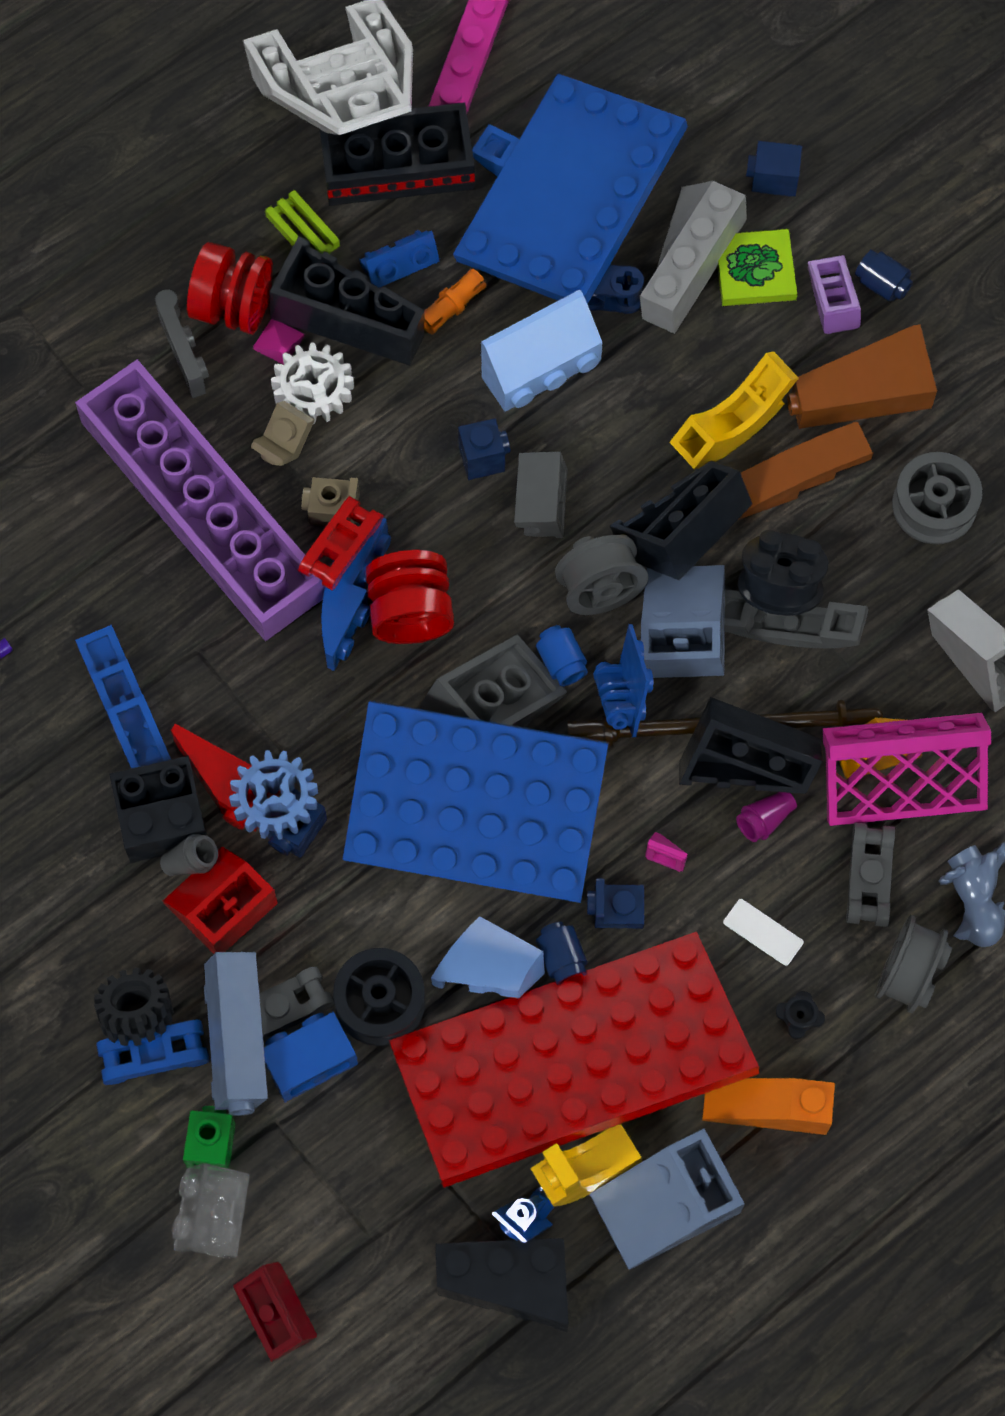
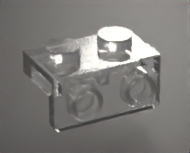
[172,1163,250,1259]

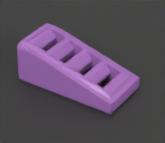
[808,255,861,334]

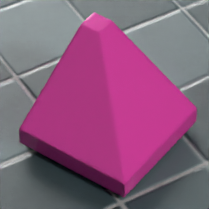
[253,319,305,365]
[645,832,687,872]

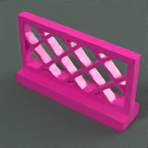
[823,713,991,826]

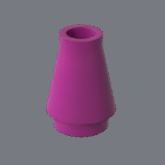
[736,792,797,842]

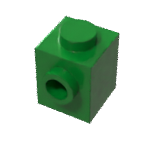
[183,1106,236,1173]

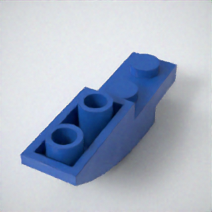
[321,518,391,671]

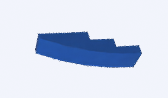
[75,625,171,769]

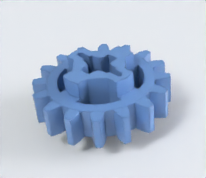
[229,750,318,839]

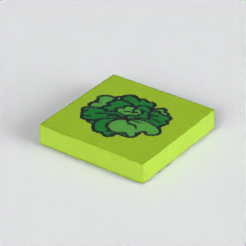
[717,229,797,306]

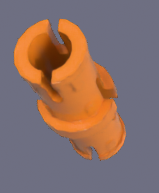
[424,269,487,335]

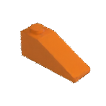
[702,1078,835,1135]

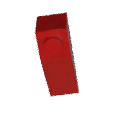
[171,724,281,832]

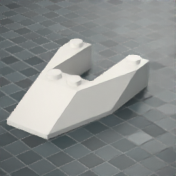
[243,0,413,135]

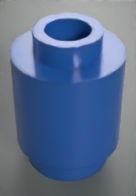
[536,625,588,686]

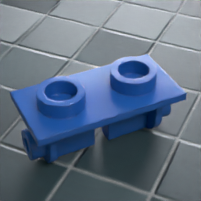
[359,230,440,288]
[492,1187,555,1243]

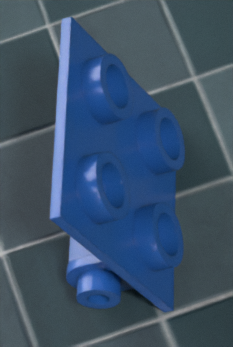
[593,624,653,737]

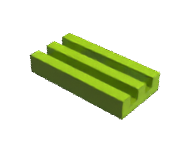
[265,190,340,254]

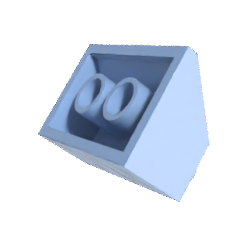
[481,289,602,412]

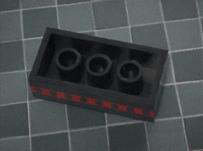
[320,102,475,206]

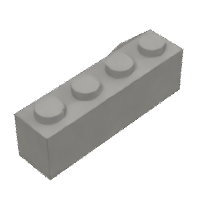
[640,181,747,334]

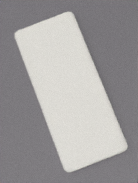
[723,899,804,966]

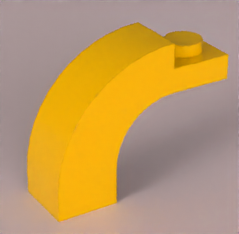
[670,351,799,469]
[530,1124,642,1206]

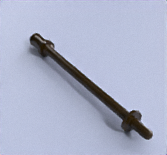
[567,700,883,747]

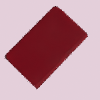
[233,1262,317,1362]

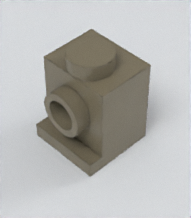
[302,477,360,526]

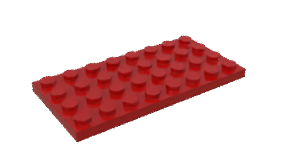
[389,932,759,1188]

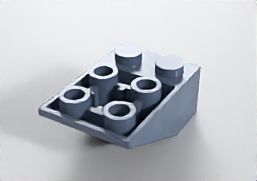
[641,565,725,678]
[590,1129,745,1270]

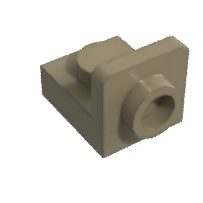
[251,401,315,466]

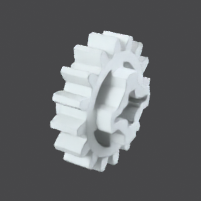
[271,343,354,424]

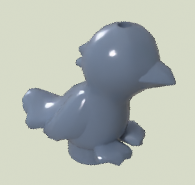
[938,842,1005,947]

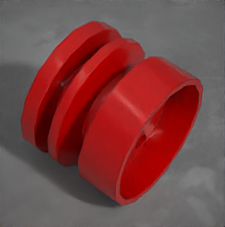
[187,242,273,335]
[365,550,454,644]

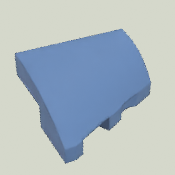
[431,916,545,998]

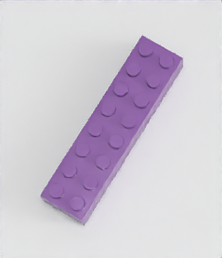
[75,359,325,642]

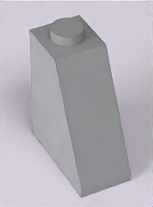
[927,589,1005,712]

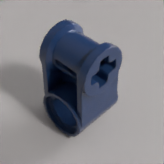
[588,265,644,314]

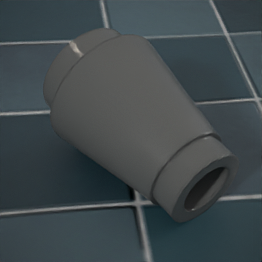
[160,834,218,876]

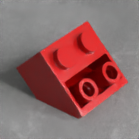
[163,847,278,954]

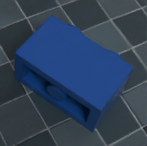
[264,1012,358,1103]

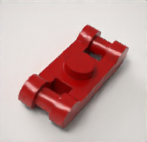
[298,496,384,591]

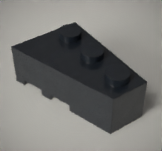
[610,461,753,580]

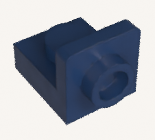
[587,878,644,929]

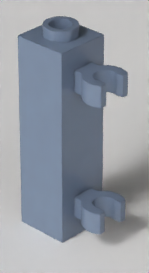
[204,952,268,1116]

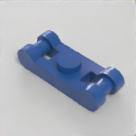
[96,1020,209,1085]

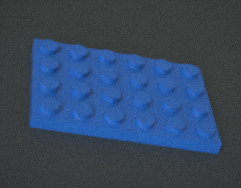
[343,701,609,903]

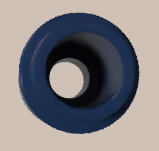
[855,250,913,302]
[536,922,588,985]

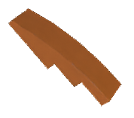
[738,421,873,520]

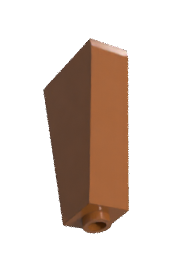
[787,324,937,429]

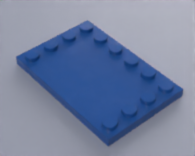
[453,74,688,304]

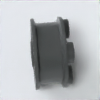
[892,452,982,544]
[555,534,649,615]
[875,915,952,1014]

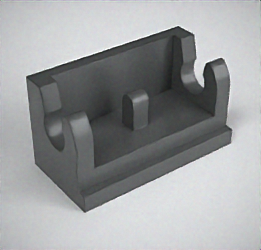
[514,452,568,538]

